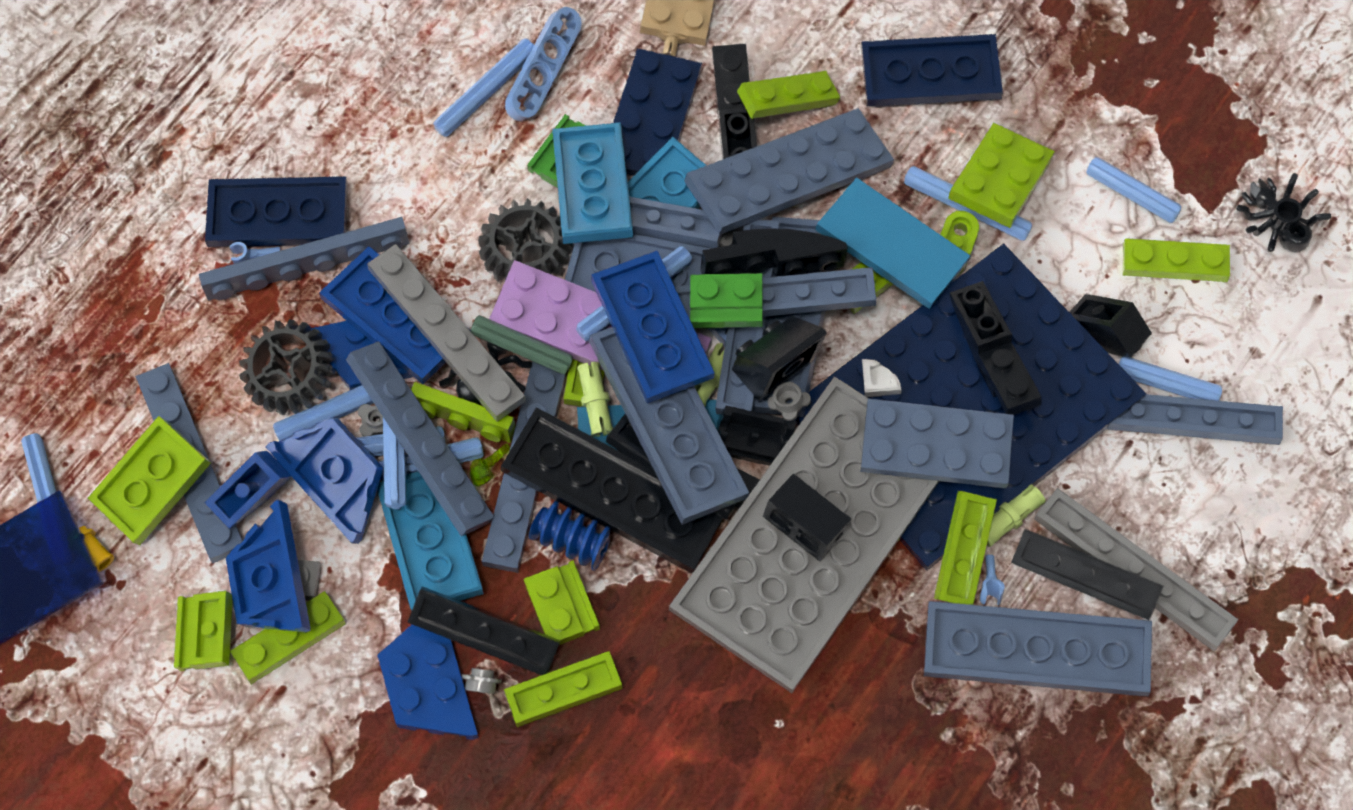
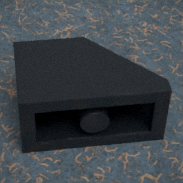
[1070,294,1152,357]

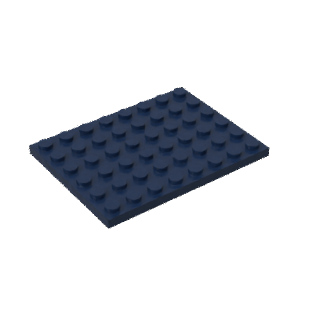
[794,243,1146,571]

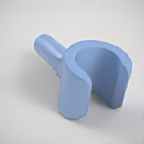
[229,242,280,264]
[979,555,1005,605]

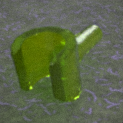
[470,443,510,487]

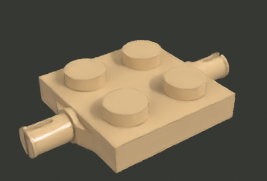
[640,0,714,57]

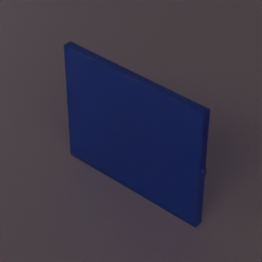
[0,490,104,644]

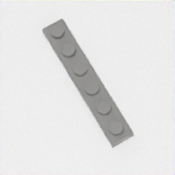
[367,244,526,422]
[1034,488,1239,652]

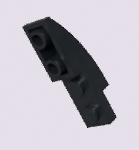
[712,43,757,159]
[700,228,848,277]
[950,281,1041,415]

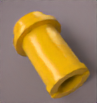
[68,526,114,572]

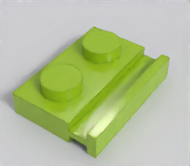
[523,560,600,645]
[174,591,233,671]

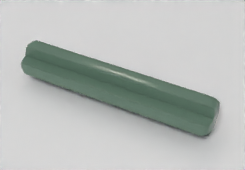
[470,315,573,374]

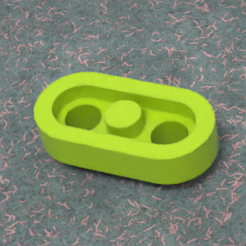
[940,211,979,276]

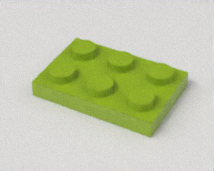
[948,122,1055,228]
[88,416,211,546]

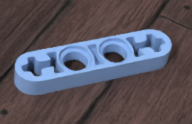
[505,7,582,121]

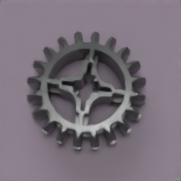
[478,198,573,282]
[239,319,336,415]

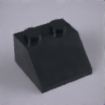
[732,316,827,401]

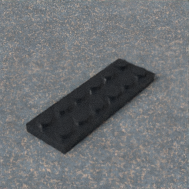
[500,407,723,574]

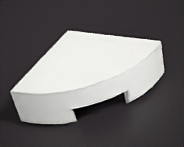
[862,359,901,397]

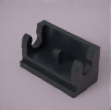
[716,406,796,466]
[762,473,851,561]

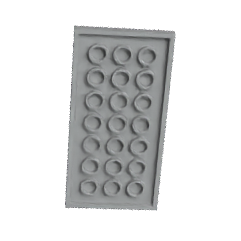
[669,376,939,693]

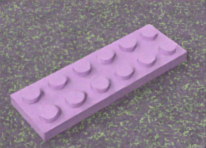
[489,260,711,370]

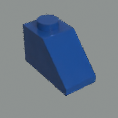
[204,451,291,529]

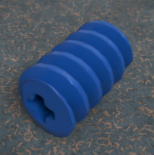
[529,501,611,571]

